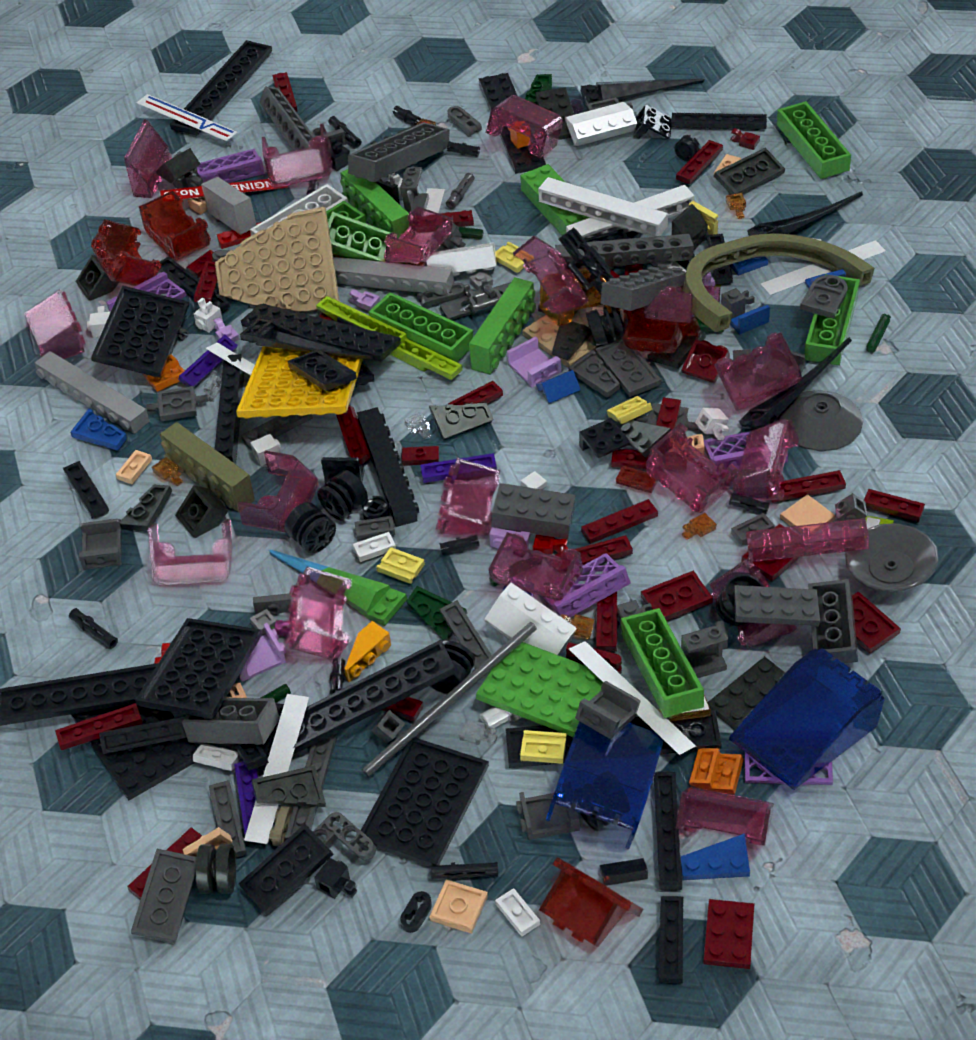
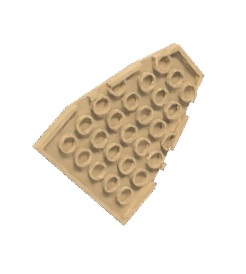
[215,207,340,313]

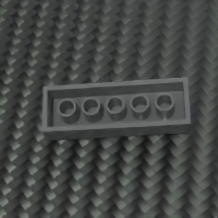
[601,264,686,311]

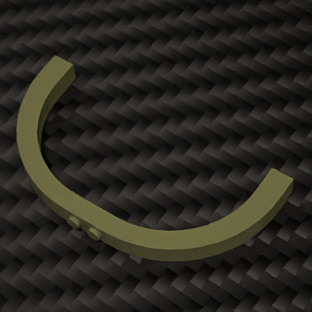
[683,234,875,332]

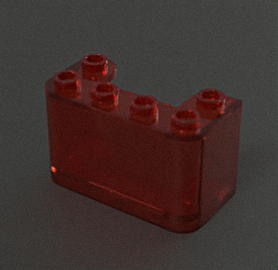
[139,191,211,262]
[91,219,162,286]

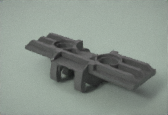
[440,278,511,320]

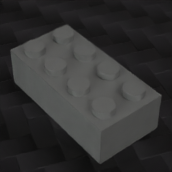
[492,483,576,539]
[808,579,858,666]
[182,698,280,745]

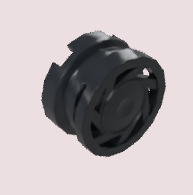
[674,135,700,161]
[362,496,390,520]

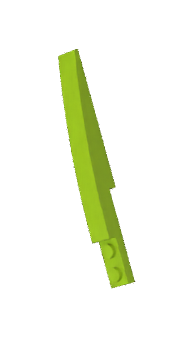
[316,296,463,380]

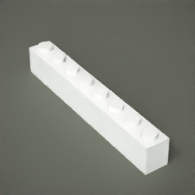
[538,177,668,237]
[566,185,694,239]

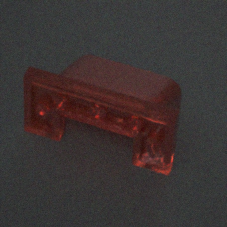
[623,307,701,353]
[539,857,644,947]

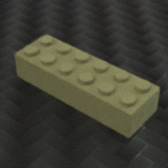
[160,422,255,512]

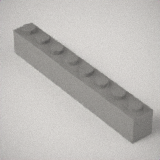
[333,257,454,295]
[35,351,150,434]

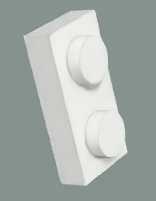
[353,532,396,562]
[193,743,241,771]
[495,888,540,937]

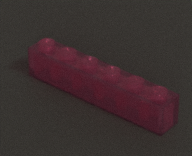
[746,518,869,562]

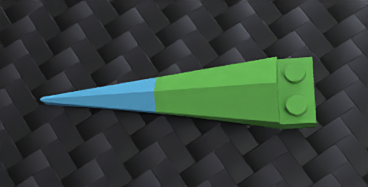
[269,550,407,626]

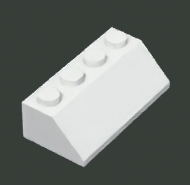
[565,102,637,147]
[426,242,497,276]
[484,583,577,655]

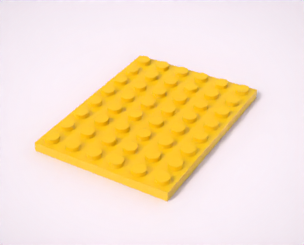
[236,346,363,419]

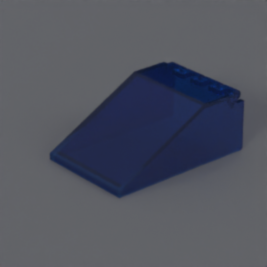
[729,648,885,790]
[546,721,664,849]

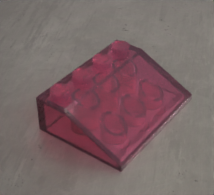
[124,119,172,198]

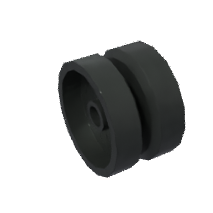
[196,844,236,894]

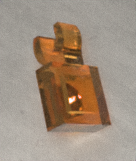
[726,193,746,219]
[152,457,183,486]
[682,513,717,540]
[560,614,594,639]

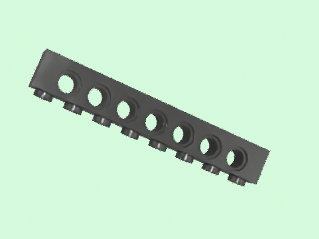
[260,86,326,170]
[554,234,694,271]

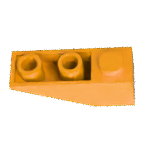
[345,621,391,682]

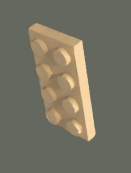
[523,313,596,367]

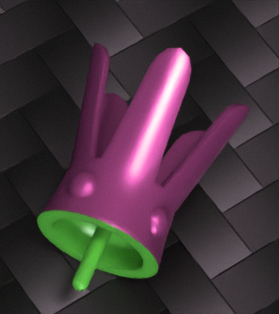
[271,618,302,639]

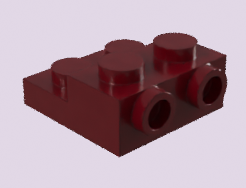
[682,339,730,383]

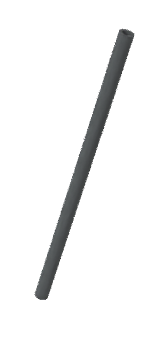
[362,622,537,777]

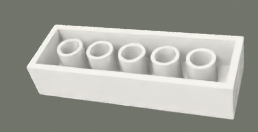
[250,184,348,236]

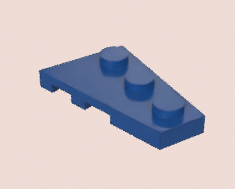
[70,408,127,451]
[681,833,750,881]

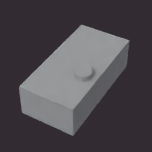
[201,177,257,234]

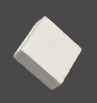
[521,471,547,490]

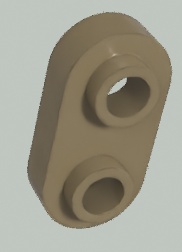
[269,806,292,847]

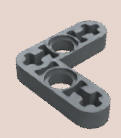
[313,812,376,860]

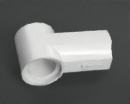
[480,706,521,730]

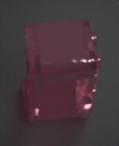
[485,95,563,158]
[714,332,802,411]
[646,423,738,513]
[286,566,351,660]

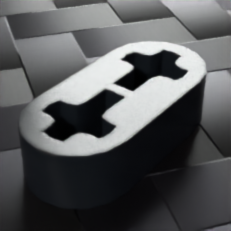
[400,891,432,933]

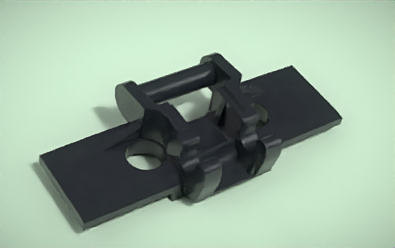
[558,227,614,294]

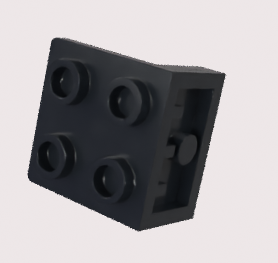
[634,104,671,139]
[579,418,630,458]
[321,457,365,484]

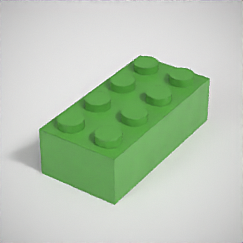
[328,212,396,262]

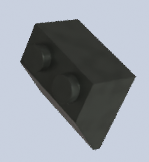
[155,148,201,183]
[672,204,708,250]
[75,255,121,301]
[175,485,229,538]

